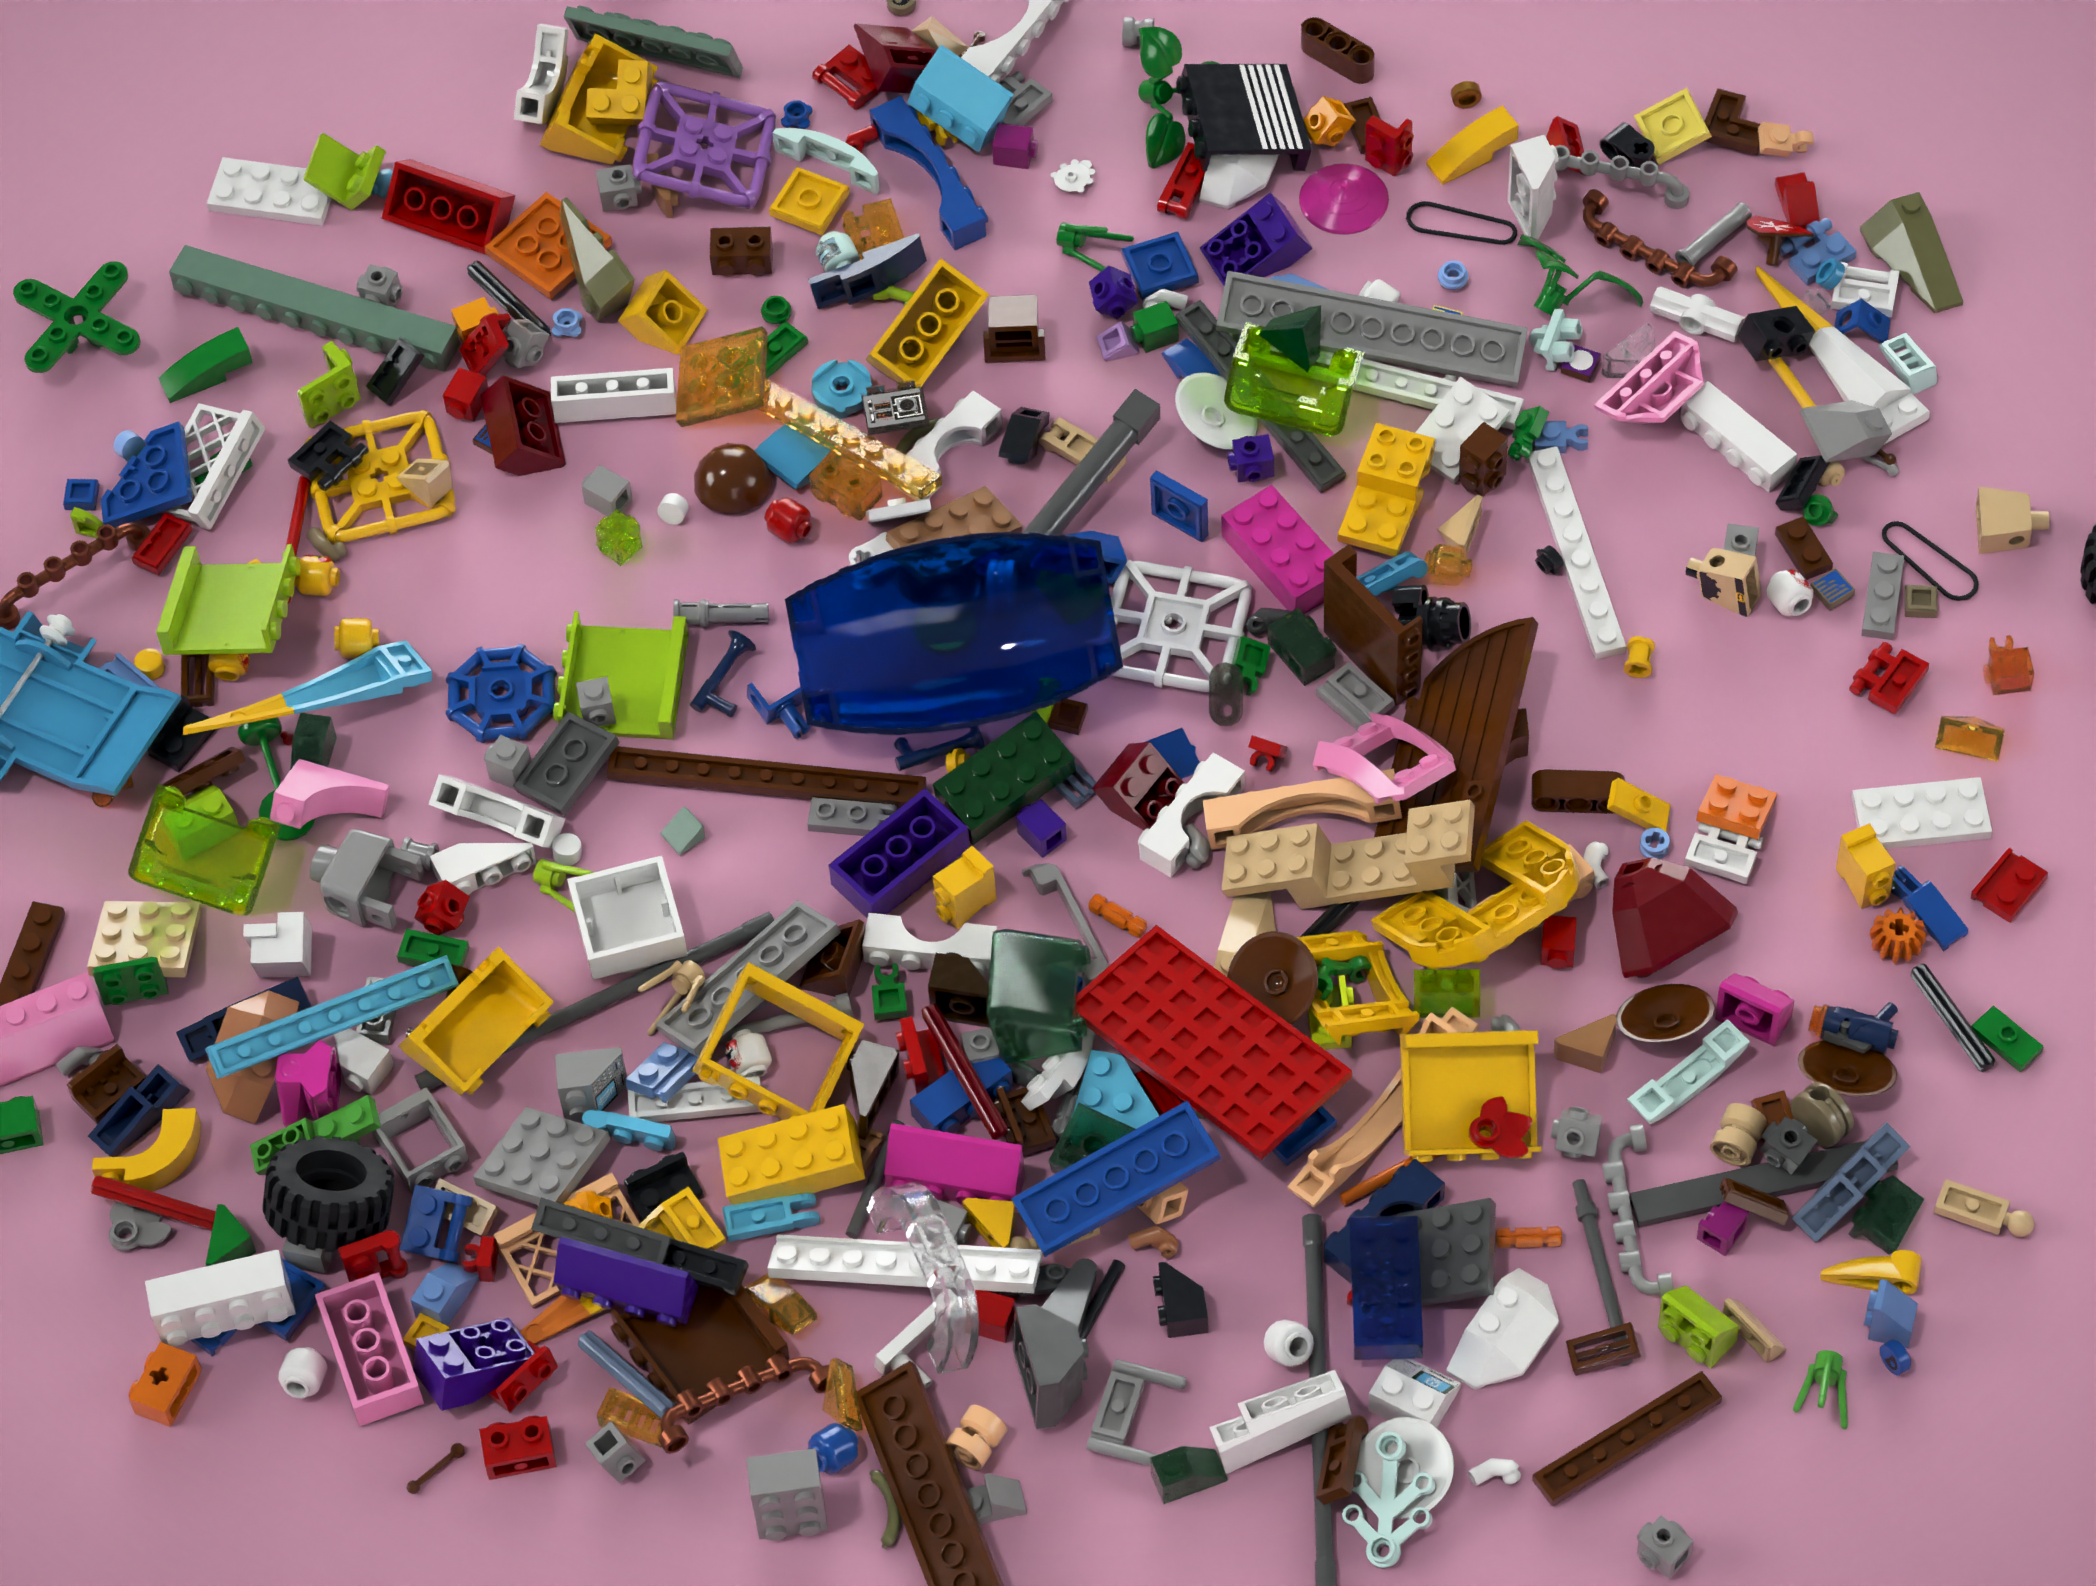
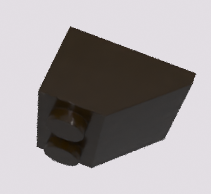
[928,952,997,1029]

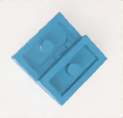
[754,416,843,489]

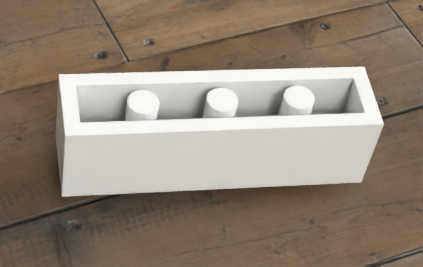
[551,368,677,423]
[1680,381,1797,493]

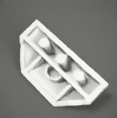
[1199,154,1279,210]
[1446,1268,1559,1390]

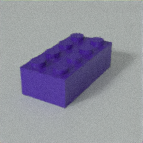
[828,789,970,918]

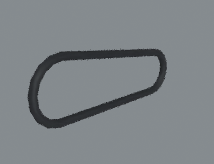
[1406,201,1517,244]
[1882,521,1979,601]

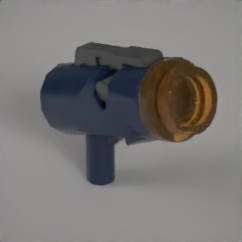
[1808,1002,1899,1054]

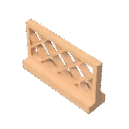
[493,1172,640,1308]

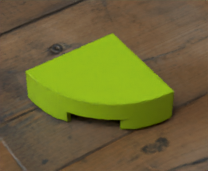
[70,507,104,539]

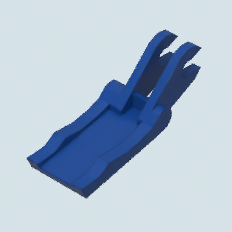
[1891,865,1968,951]

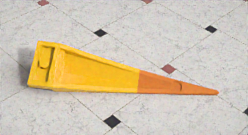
[519,1187,726,1344]

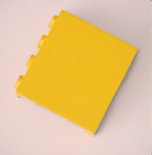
[1400,1030,1542,1162]

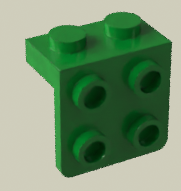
[93,957,169,1006]

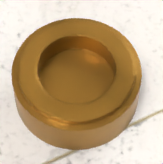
[1451,81,1482,108]

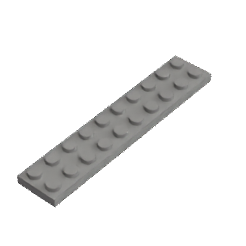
[1216,271,1528,388]

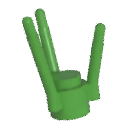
[1793,1350,1848,1429]

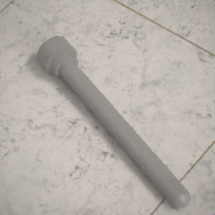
[718,992,854,1043]

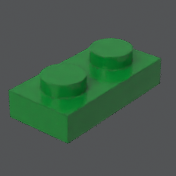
[397,929,470,967]

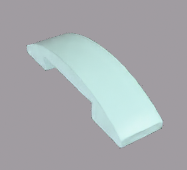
[773,128,880,195]
[1627,1019,1750,1124]

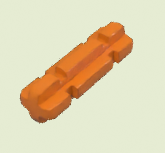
[1088,894,1148,938]
[1496,1226,1562,1248]

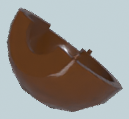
[694,443,773,513]

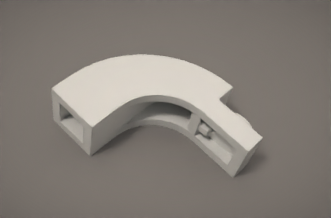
[514,24,569,124]

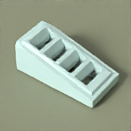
[1879,333,1937,394]

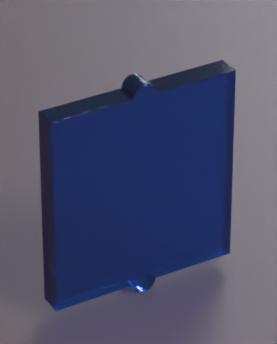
[1145,728,1200,779]

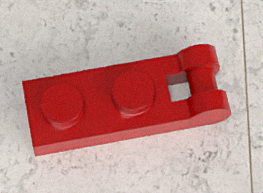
[1157,142,1206,220]

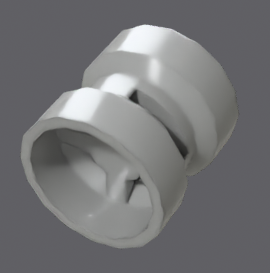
[1122,17,1155,47]

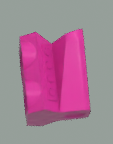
[275,1039,341,1127]

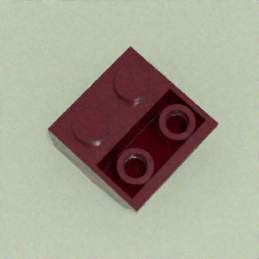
[1092,742,1184,830]

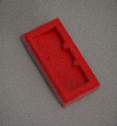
[131,512,193,575]

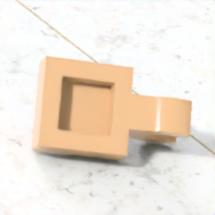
[1758,122,1814,157]

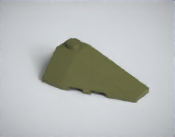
[1860,192,1964,313]
[559,197,635,322]

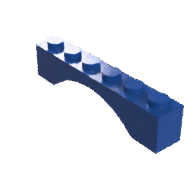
[869,96,988,250]

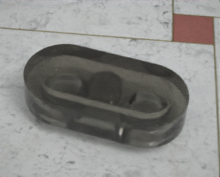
[1209,662,1243,726]

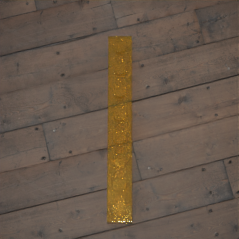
[740,376,942,499]

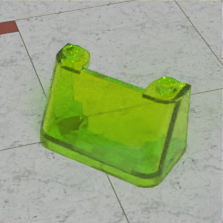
[1224,322,1365,436]
[128,784,281,916]

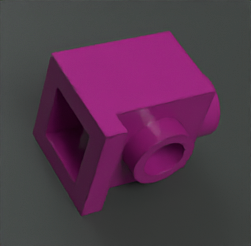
[1697,1201,1749,1256]

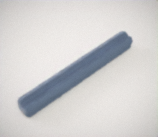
[578,1331,675,1418]

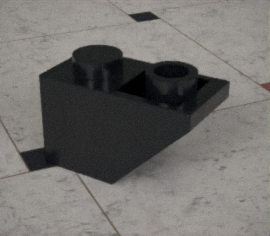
[1153,1262,1209,1338]

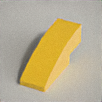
[1426,105,1519,185]

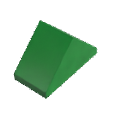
[205,1204,256,1266]

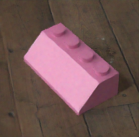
[0,972,115,1087]

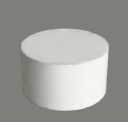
[657,493,689,525]
[552,833,582,866]

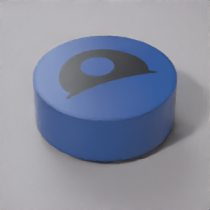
[1879,1339,1911,1376]

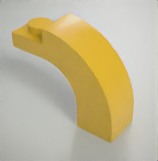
[92,1108,201,1192]

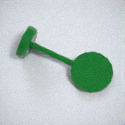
[237,717,316,841]

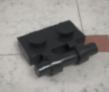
[288,421,369,492]

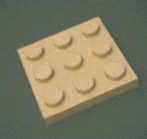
[87,901,201,977]

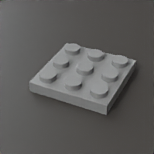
[473,1107,611,1205]

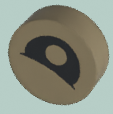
[887,0,916,16]

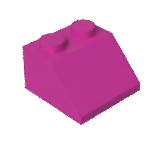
[1715,973,1795,1047]

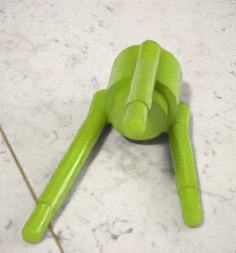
[533,858,594,913]

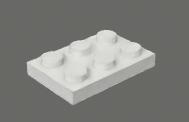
[1415,377,1510,484]

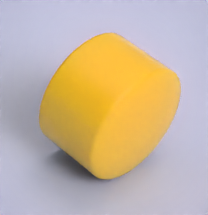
[134,648,165,680]

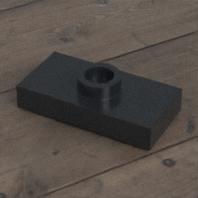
[366,337,425,405]
[1775,455,1830,510]

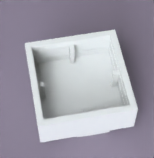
[567,855,688,980]

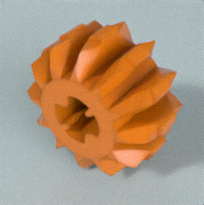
[1869,907,1926,965]

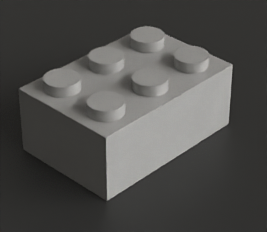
[746,1448,828,1541]

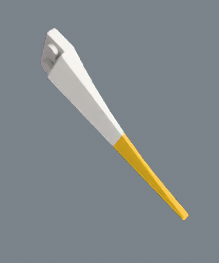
[1755,266,1930,445]

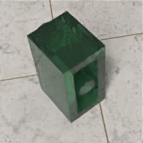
[1267,608,1337,686]

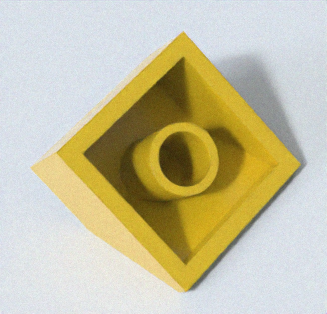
[618,270,708,355]

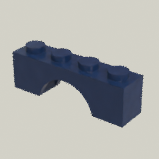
[1324,1159,1445,1284]

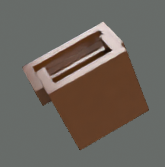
[983,295,1046,362]

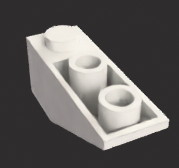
[430,843,537,895]

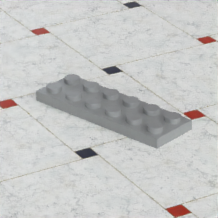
[655,900,841,1058]

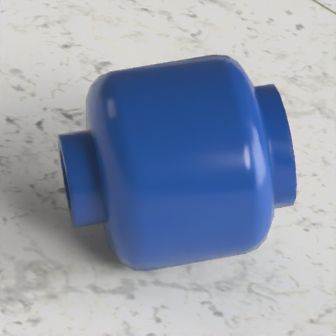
[808,1423,858,1474]

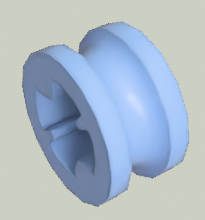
[1640,828,1669,859]

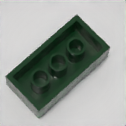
[933,711,1076,845]

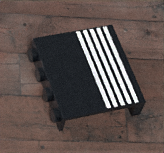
[1176,64,1312,171]

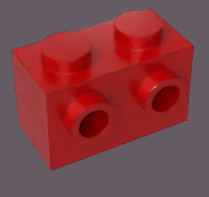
[479,1416,557,1480]

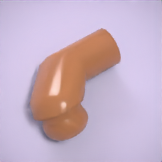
[1128,1226,1178,1258]

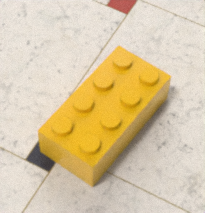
[717,1104,865,1205]

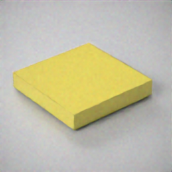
[1634,88,1712,165]

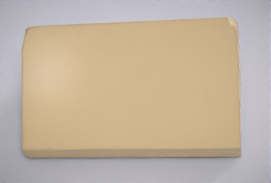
[1723,1298,1786,1363]

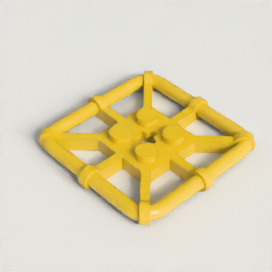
[304,410,456,544]

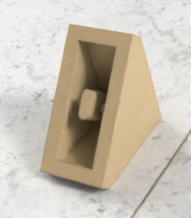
[396,458,453,507]

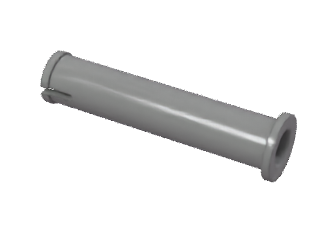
[1675,202,1752,267]

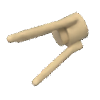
[638,960,706,1036]

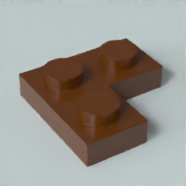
[1704,88,1760,155]

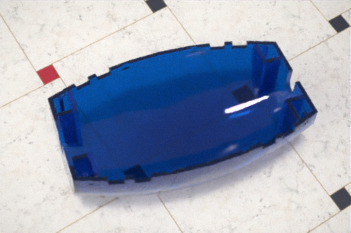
[785,532,1124,735]

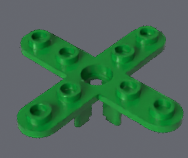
[13,261,141,373]

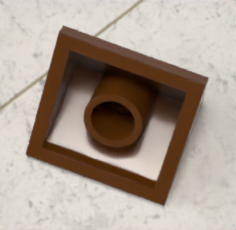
[800,919,865,997]

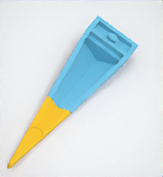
[183,640,432,735]

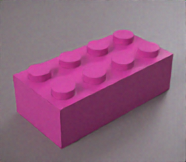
[1221,484,1334,619]

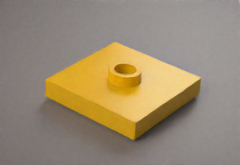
[769,167,850,235]

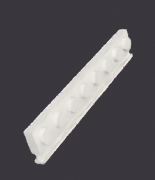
[768,1234,1042,1293]

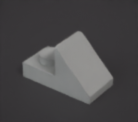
[966,1474,1027,1524]

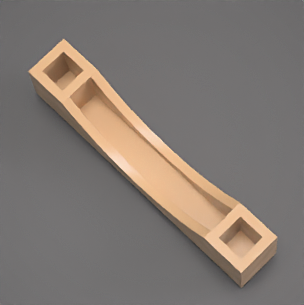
[1203,768,1402,850]

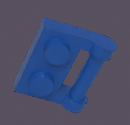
[400,1185,473,1263]

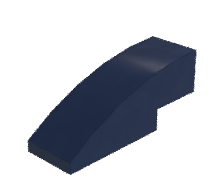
[88,1064,190,1157]

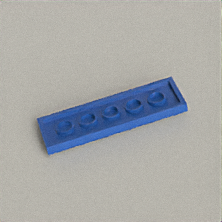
[1011,1101,1221,1257]

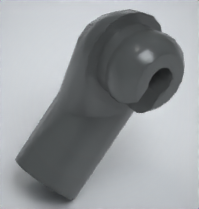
[1246,608,1290,635]

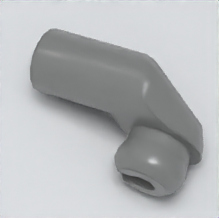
[56,1046,103,1076]

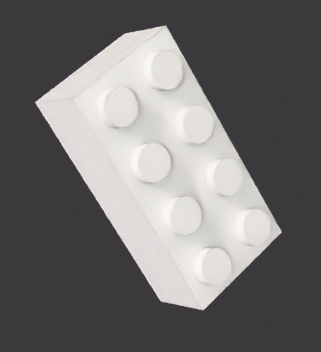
[145,1249,296,1346]

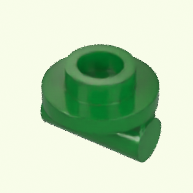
[1803,494,1838,526]

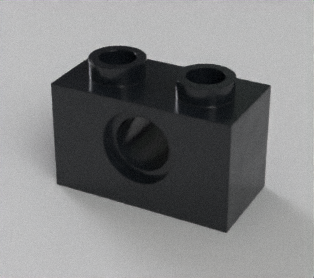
[1737,306,1815,361]

